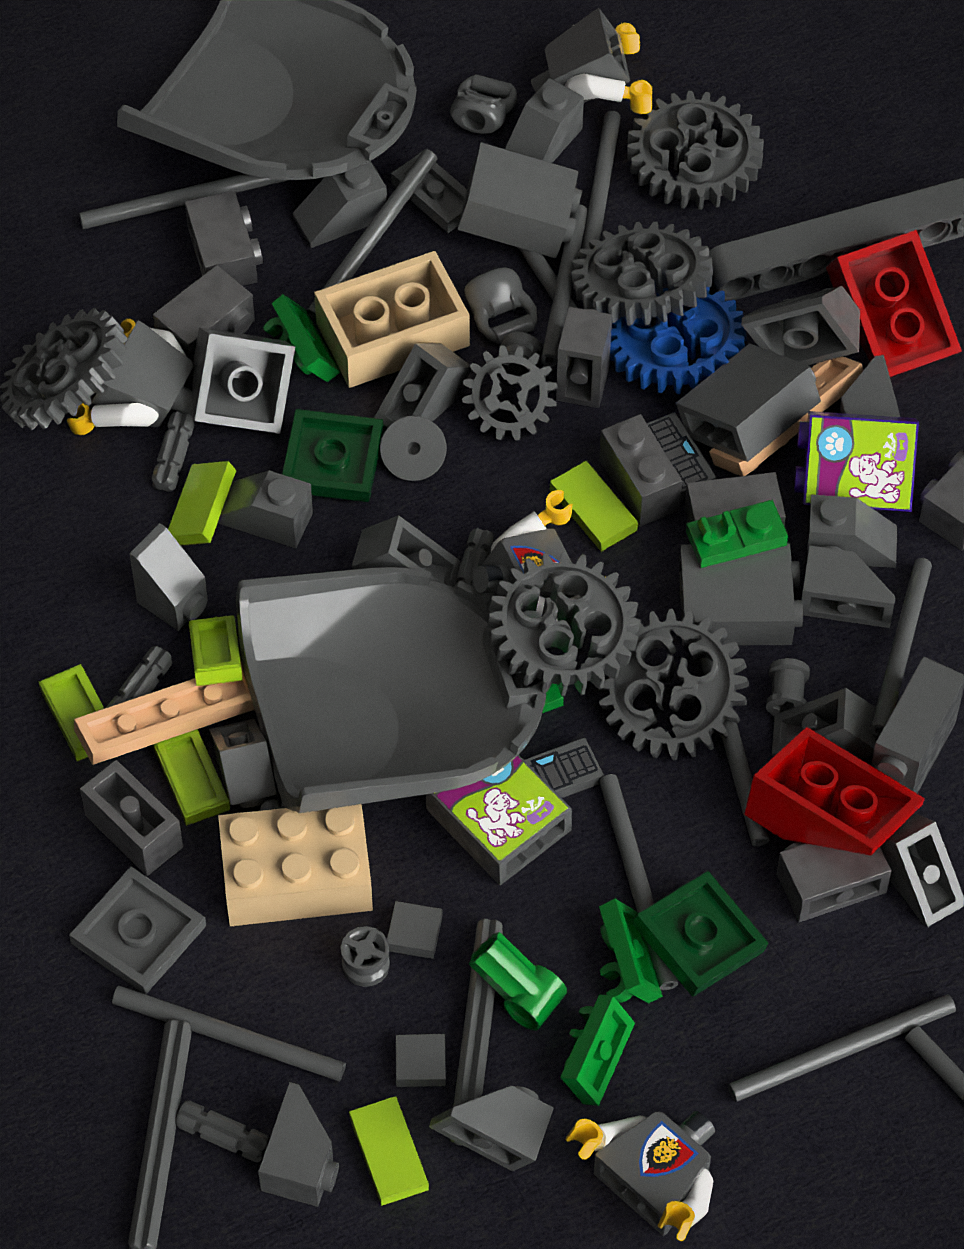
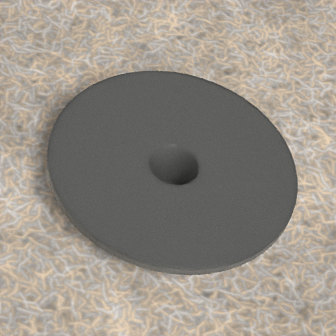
[380,416,447,481]

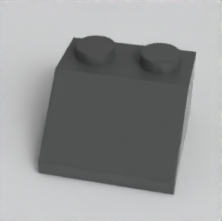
[741,286,860,365]
[192,327,295,433]

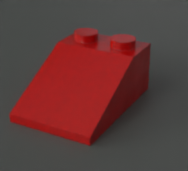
[826,230,962,377]
[744,727,925,856]

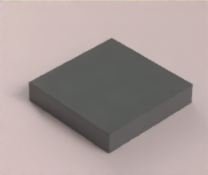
[69,867,206,994]

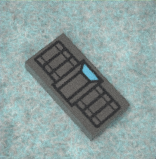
[647,412,717,501]
[525,738,604,798]

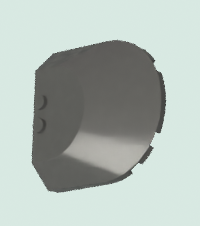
[117,0,417,180]
[236,567,546,813]

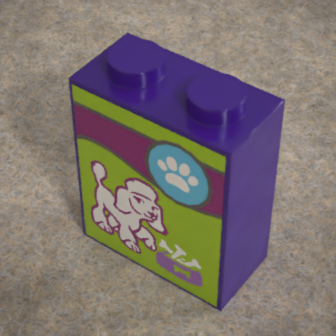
[794,411,919,512]

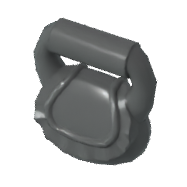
[450,74,518,134]
[464,267,538,344]

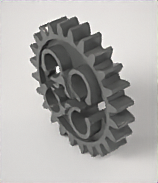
[627,91,764,210]
[572,222,713,326]
[0,308,128,430]
[488,552,640,696]
[599,609,749,760]

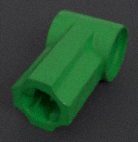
[469,932,567,1031]

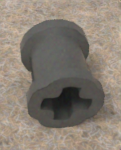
[766,658,810,717]

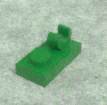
[264,294,341,382]
[686,499,788,568]
[599,898,663,1003]
[560,995,635,1106]

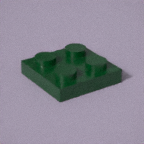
[282,409,383,502]
[632,871,769,997]

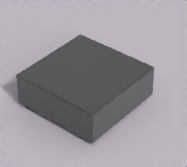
[387,901,443,959]
[396,1034,446,1087]

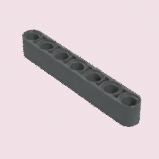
[709,178,964,301]

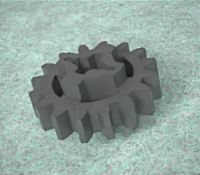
[462,345,558,441]

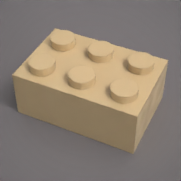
[314,251,470,388]
[218,804,373,926]

